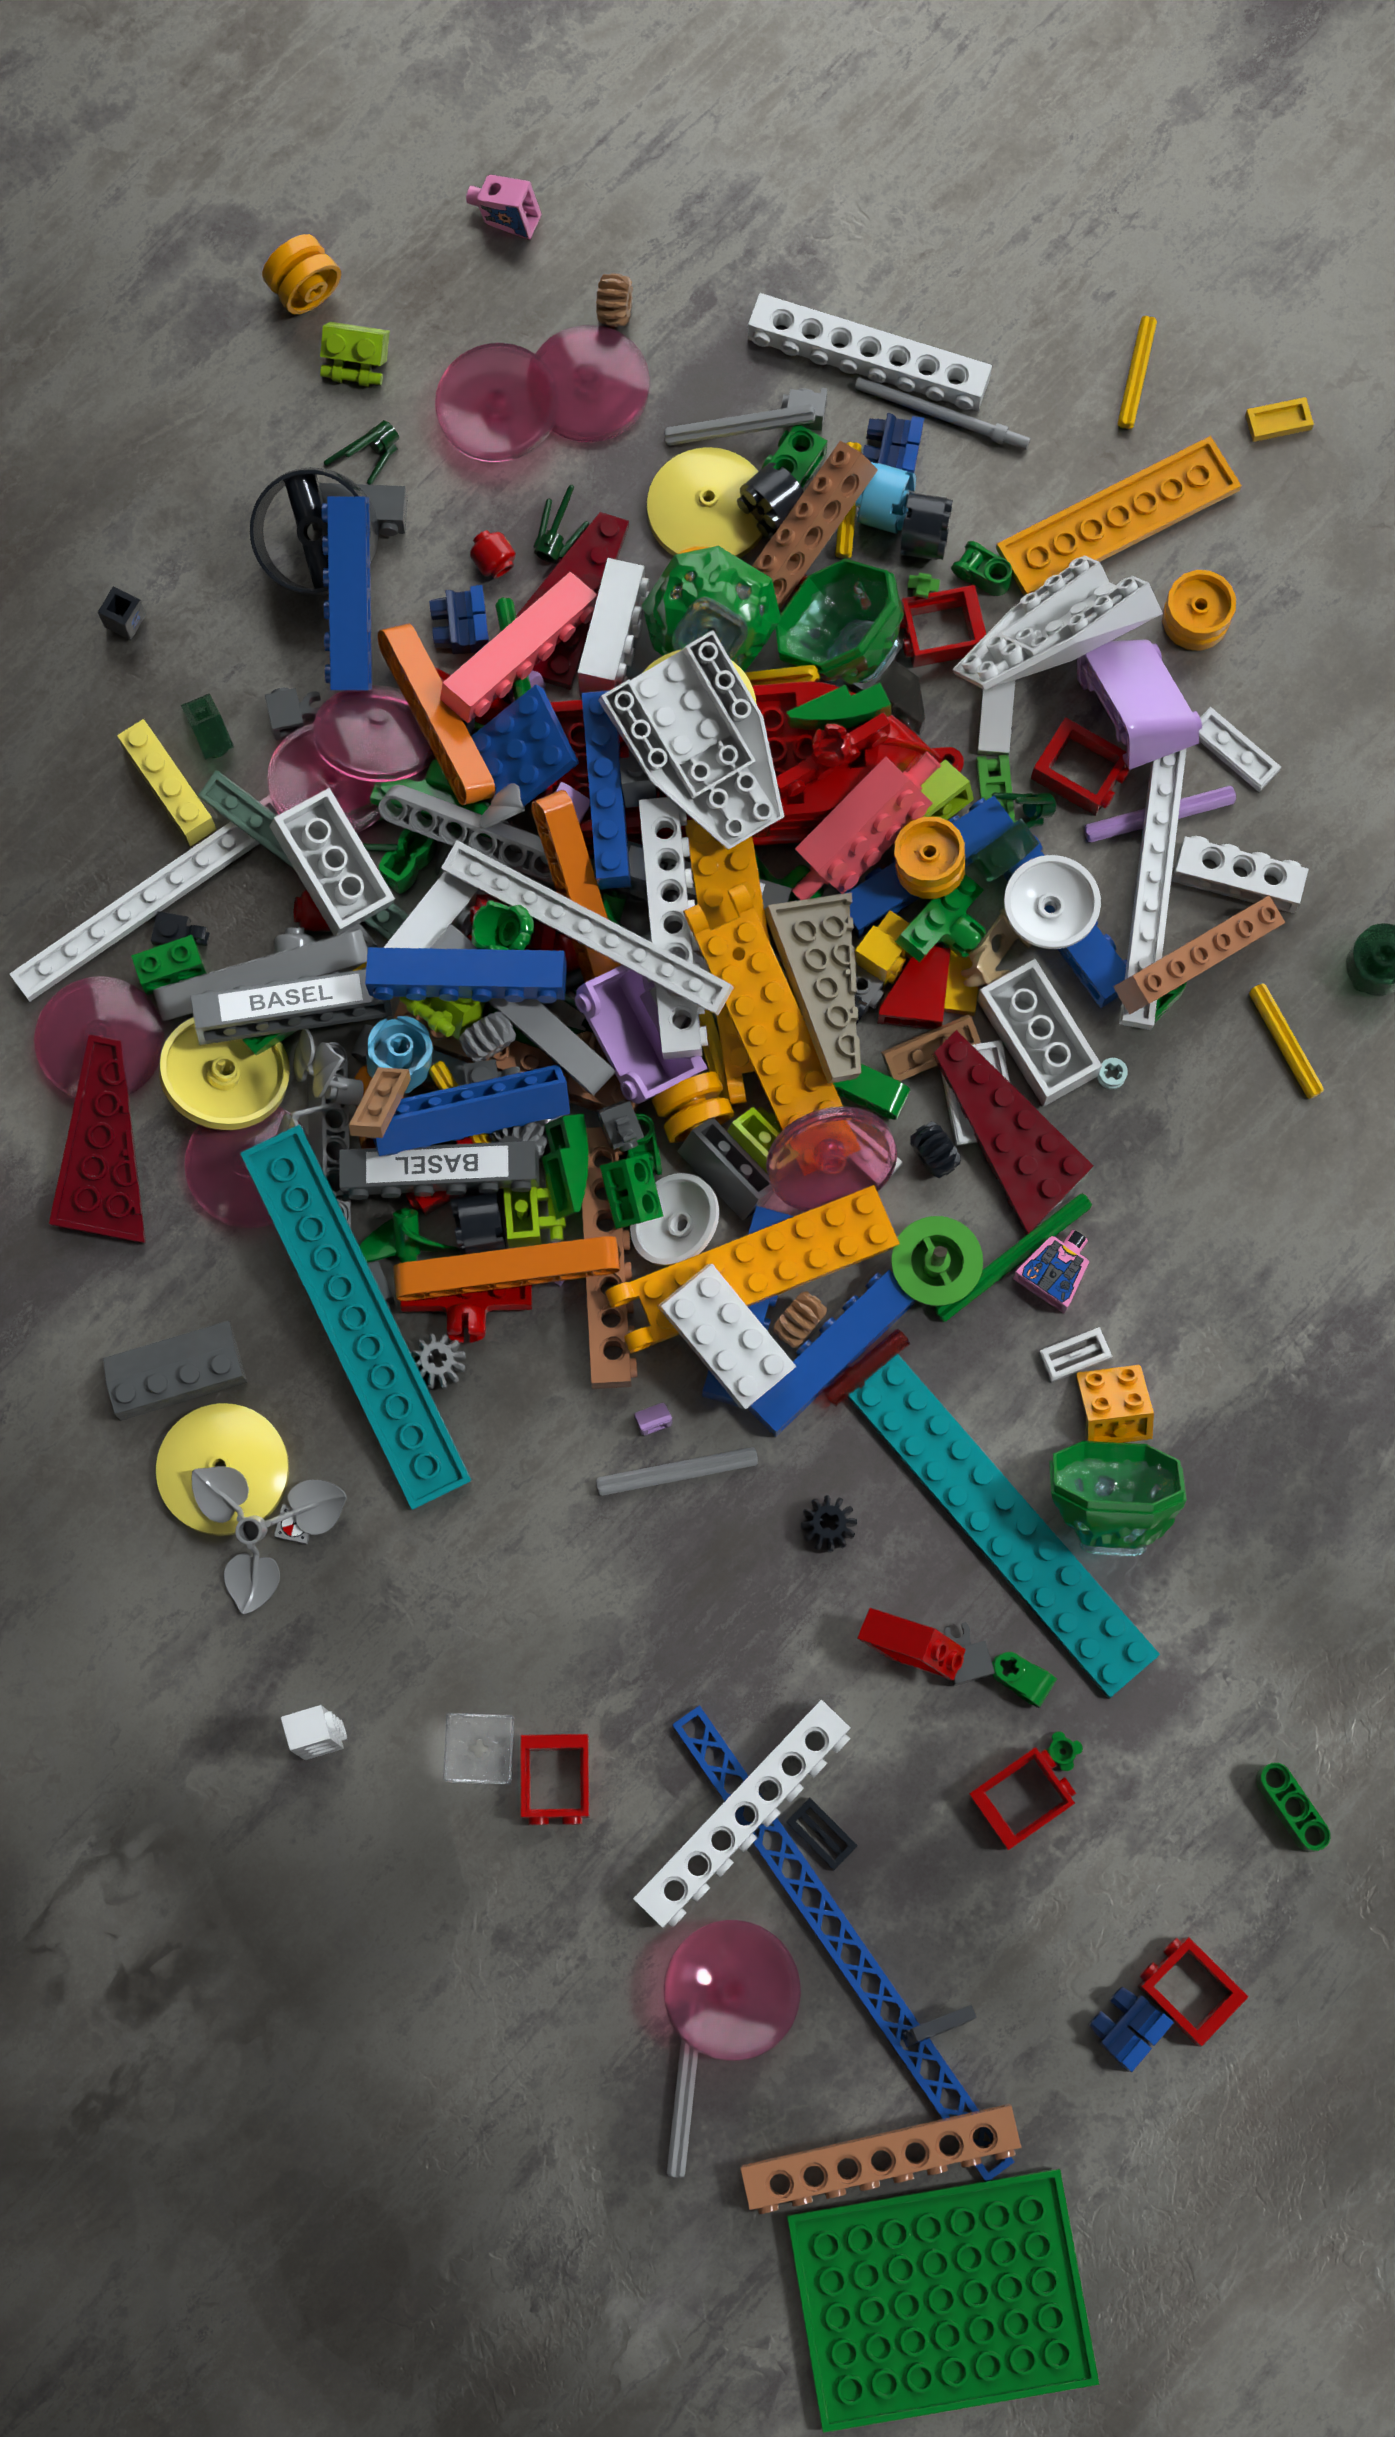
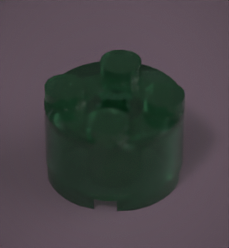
[1346,923,1395,996]

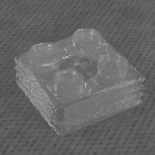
[443,1713,515,1784]

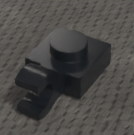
[150,911,210,946]

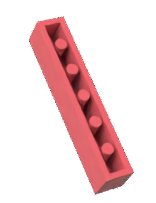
[440,572,598,723]

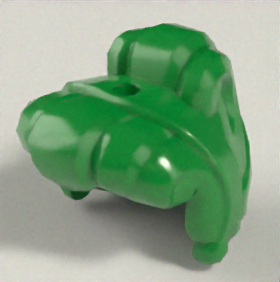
[471,901,534,950]

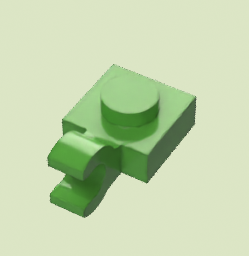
[907,573,940,598]

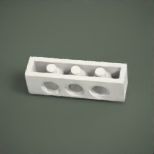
[1172,836,1308,913]
[281,1705,347,1760]

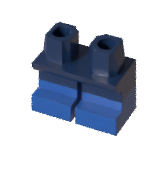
[863,413,924,473]
[429,585,489,654]
[1088,1987,1174,2072]

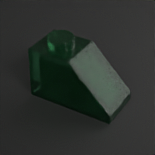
[181,693,234,759]
[969,818,1039,882]

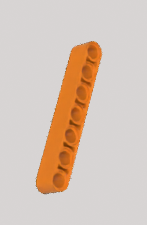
[377,623,495,805]
[531,790,621,983]
[393,1236,620,1301]

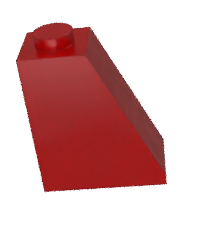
[877,943,951,1030]

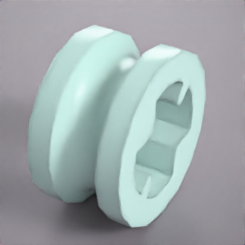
[1097,1058,1128,1089]

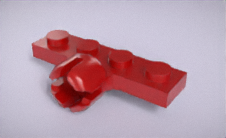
[776,712,890,799]
[401,1285,532,1343]

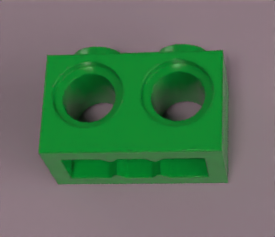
[762,425,828,489]
[131,935,207,996]
[600,1153,664,1229]

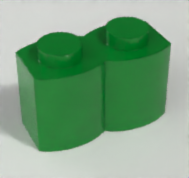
[379,828,437,894]

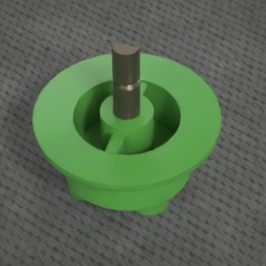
[891,1216,983,1306]

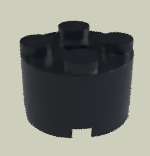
[737,462,804,538]
[900,492,953,560]
[451,1193,507,1255]

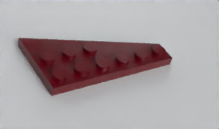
[516,512,629,690]
[932,1030,1094,1235]
[49,1034,146,1244]

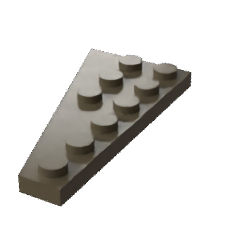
[764,892,861,1084]

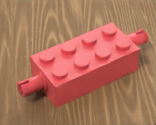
[791,752,941,900]

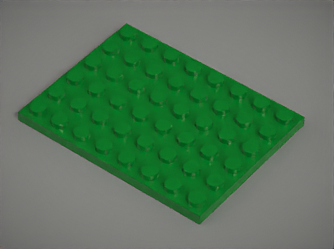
[787,2168,1100,2433]

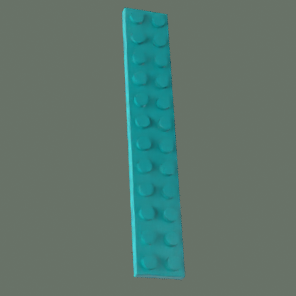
[240,1124,472,1510]
[848,1354,1160,1699]

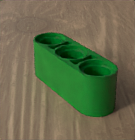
[833,1064,911,1120]
[1256,1763,1331,1852]

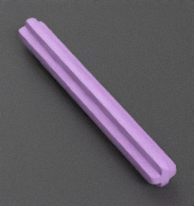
[1084,786,1236,842]

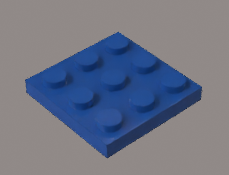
[471,685,579,819]

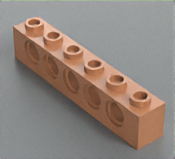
[736,441,878,615]
[1113,895,1285,1015]

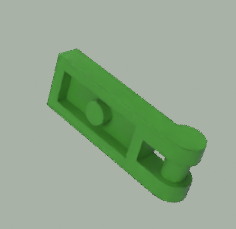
[976,755,1015,823]

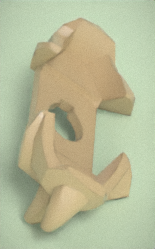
[961,908,1032,987]

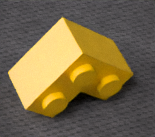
[855,910,912,990]

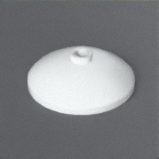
[1004,855,1101,949]
[630,1173,719,1267]

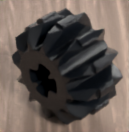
[910,1121,961,1178]
[801,1495,857,1553]

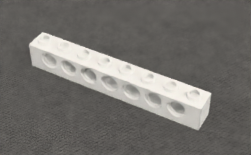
[748,293,992,411]
[639,797,708,1060]
[633,1700,851,1928]

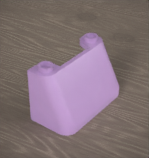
[1077,640,1202,770]
[575,965,707,1104]

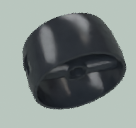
[250,467,379,596]

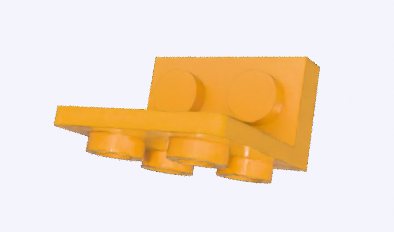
[1076,1365,1154,1443]

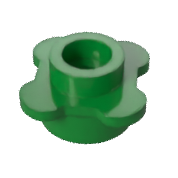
[1046,1731,1083,1771]

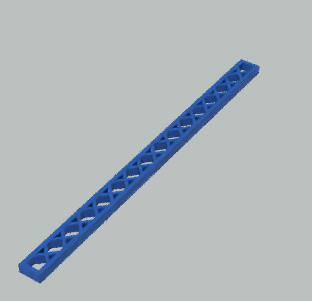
[672,1705,1014,2181]

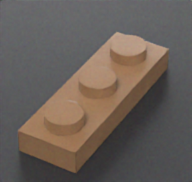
[881,1015,981,1081]
[349,1067,411,1138]

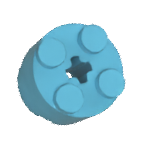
[855,462,916,534]
[367,1016,433,1093]

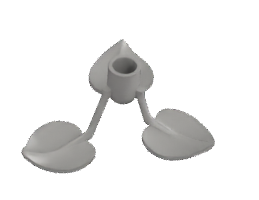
[435,783,526,879]
[277,1029,363,1135]
[192,1466,347,1614]

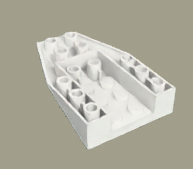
[952,555,1163,690]
[598,630,784,850]

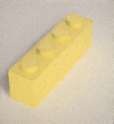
[117,719,217,847]

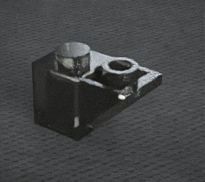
[874,660,925,735]

